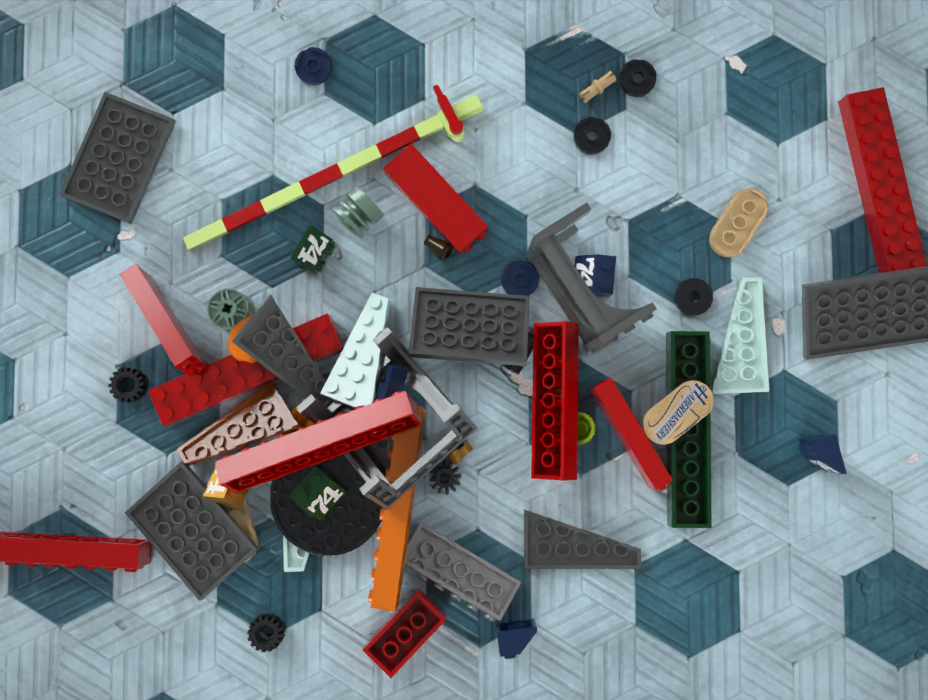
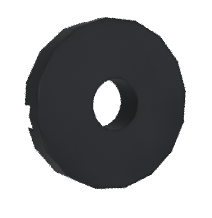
[619,59,657,97]
[573,117,611,155]
[674,278,713,316]

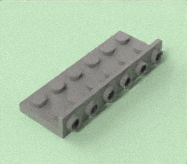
[404,522,521,622]

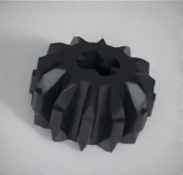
[429,461,462,495]

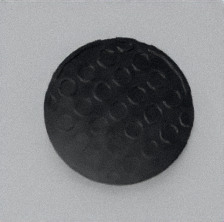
[270,448,383,556]

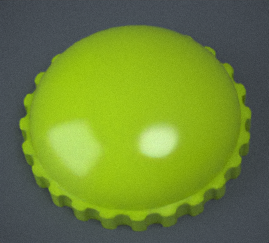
[577,412,596,445]

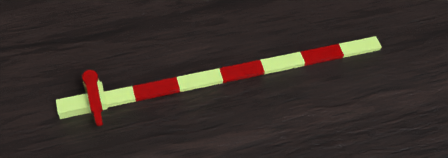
[183,85,483,251]

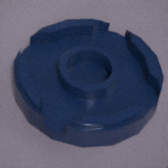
[294,47,332,86]
[501,260,539,296]

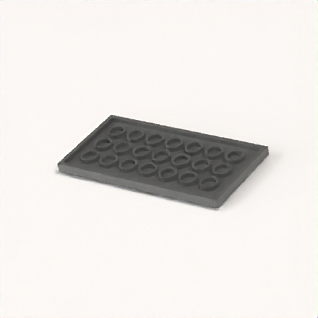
[802,266,928,360]

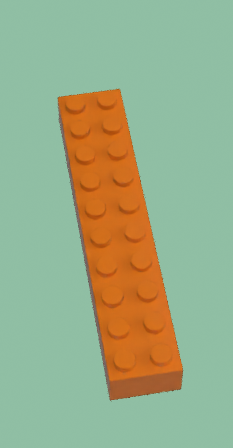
[368,406,426,611]

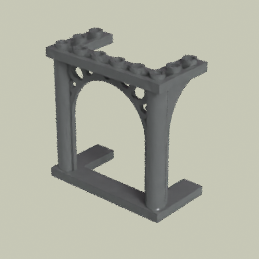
[525,202,657,353]
[296,327,477,510]

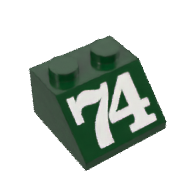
[291,224,336,275]
[289,465,348,521]

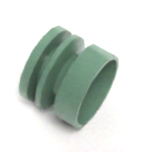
[332,186,384,238]
[207,288,256,331]

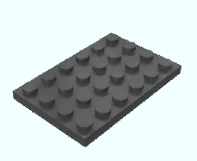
[59,92,176,224]
[408,287,530,366]
[125,461,260,601]

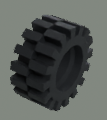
[108,367,148,402]
[247,613,286,652]

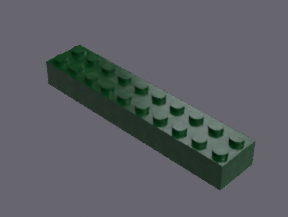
[666,331,712,528]

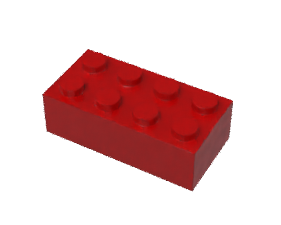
[362,588,447,678]

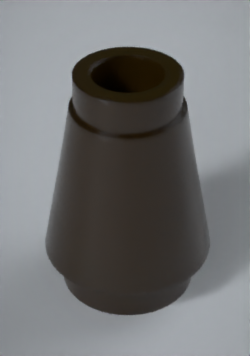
[424,235,453,260]

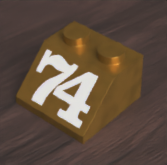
[203,466,249,510]

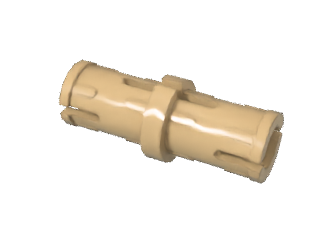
[579,71,616,103]

